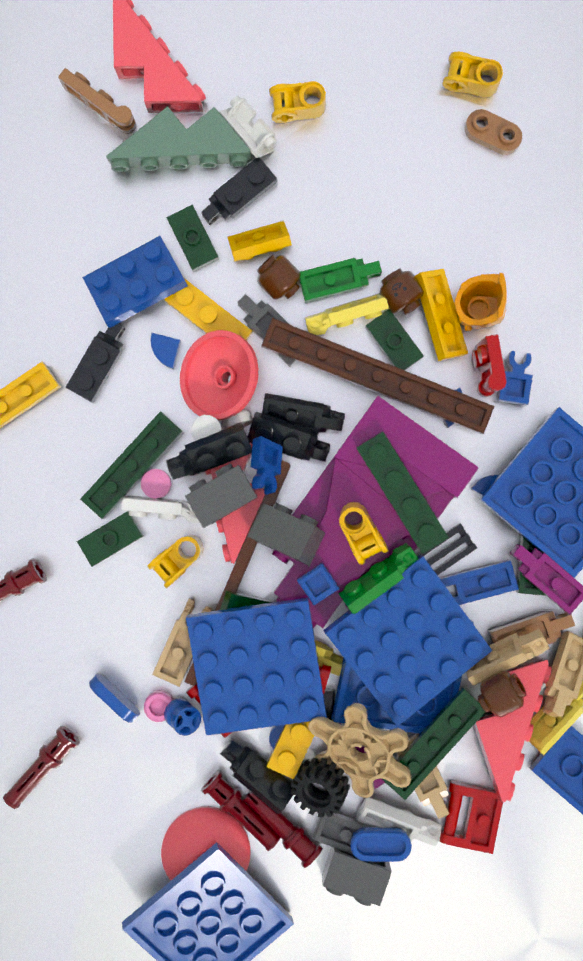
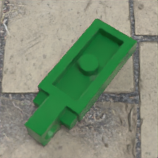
[299,258,382,303]
[339,543,418,614]

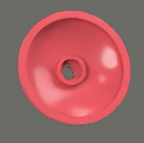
[180,330,258,420]
[161,806,251,880]

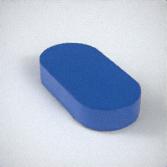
[89,673,140,723]
[350,827,412,862]

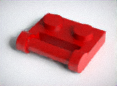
[472,334,506,397]
[440,780,503,854]

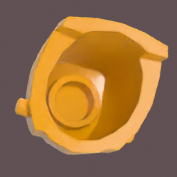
[454,273,507,331]

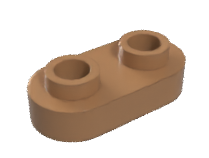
[464,109,522,155]

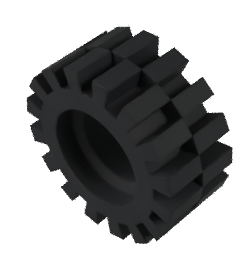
[291,758,350,818]

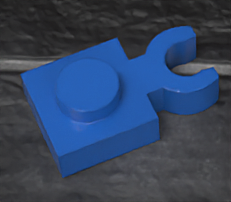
[497,351,533,406]
[250,436,283,495]

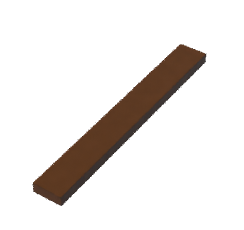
[261,318,495,434]
[184,460,291,686]

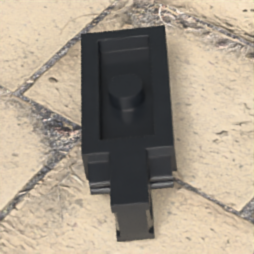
[201,157,277,226]
[65,324,126,403]
[262,393,345,435]
[247,412,330,462]
[166,424,252,480]
[220,740,293,814]

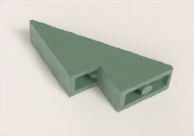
[106,106,251,172]

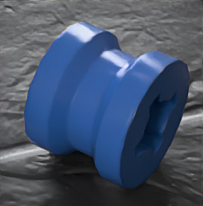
[164,698,201,736]

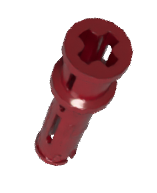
[0,558,47,601]
[3,726,80,809]
[201,771,281,851]
[243,792,323,868]

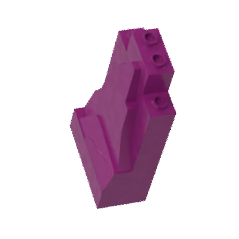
[272,396,479,628]

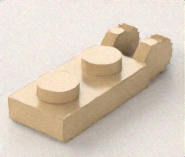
[152,598,212,687]

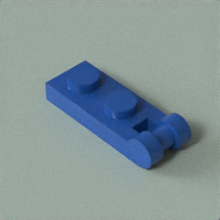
[440,560,519,605]

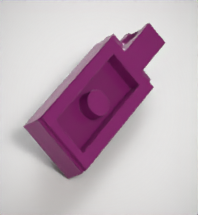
[509,544,583,615]

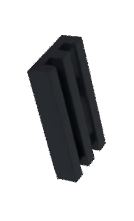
[415,523,477,576]

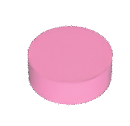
[141,469,172,499]
[144,690,174,722]

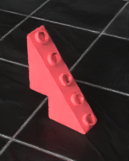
[113,0,206,113]
[205,443,265,564]
[473,660,552,803]

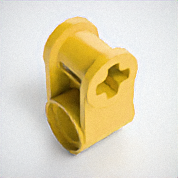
[442,51,503,98]
[269,81,326,123]
[339,502,389,565]
[147,535,204,589]

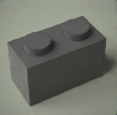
[185,463,258,528]
[248,503,325,566]
[322,847,392,906]

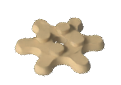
[308,703,411,798]

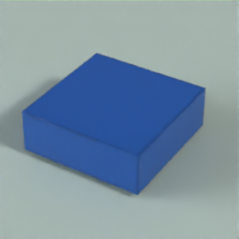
[297,562,340,605]

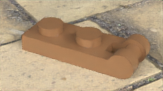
[58,68,136,134]

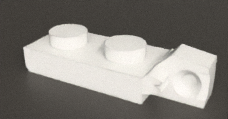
[121,495,199,523]
[356,797,442,846]

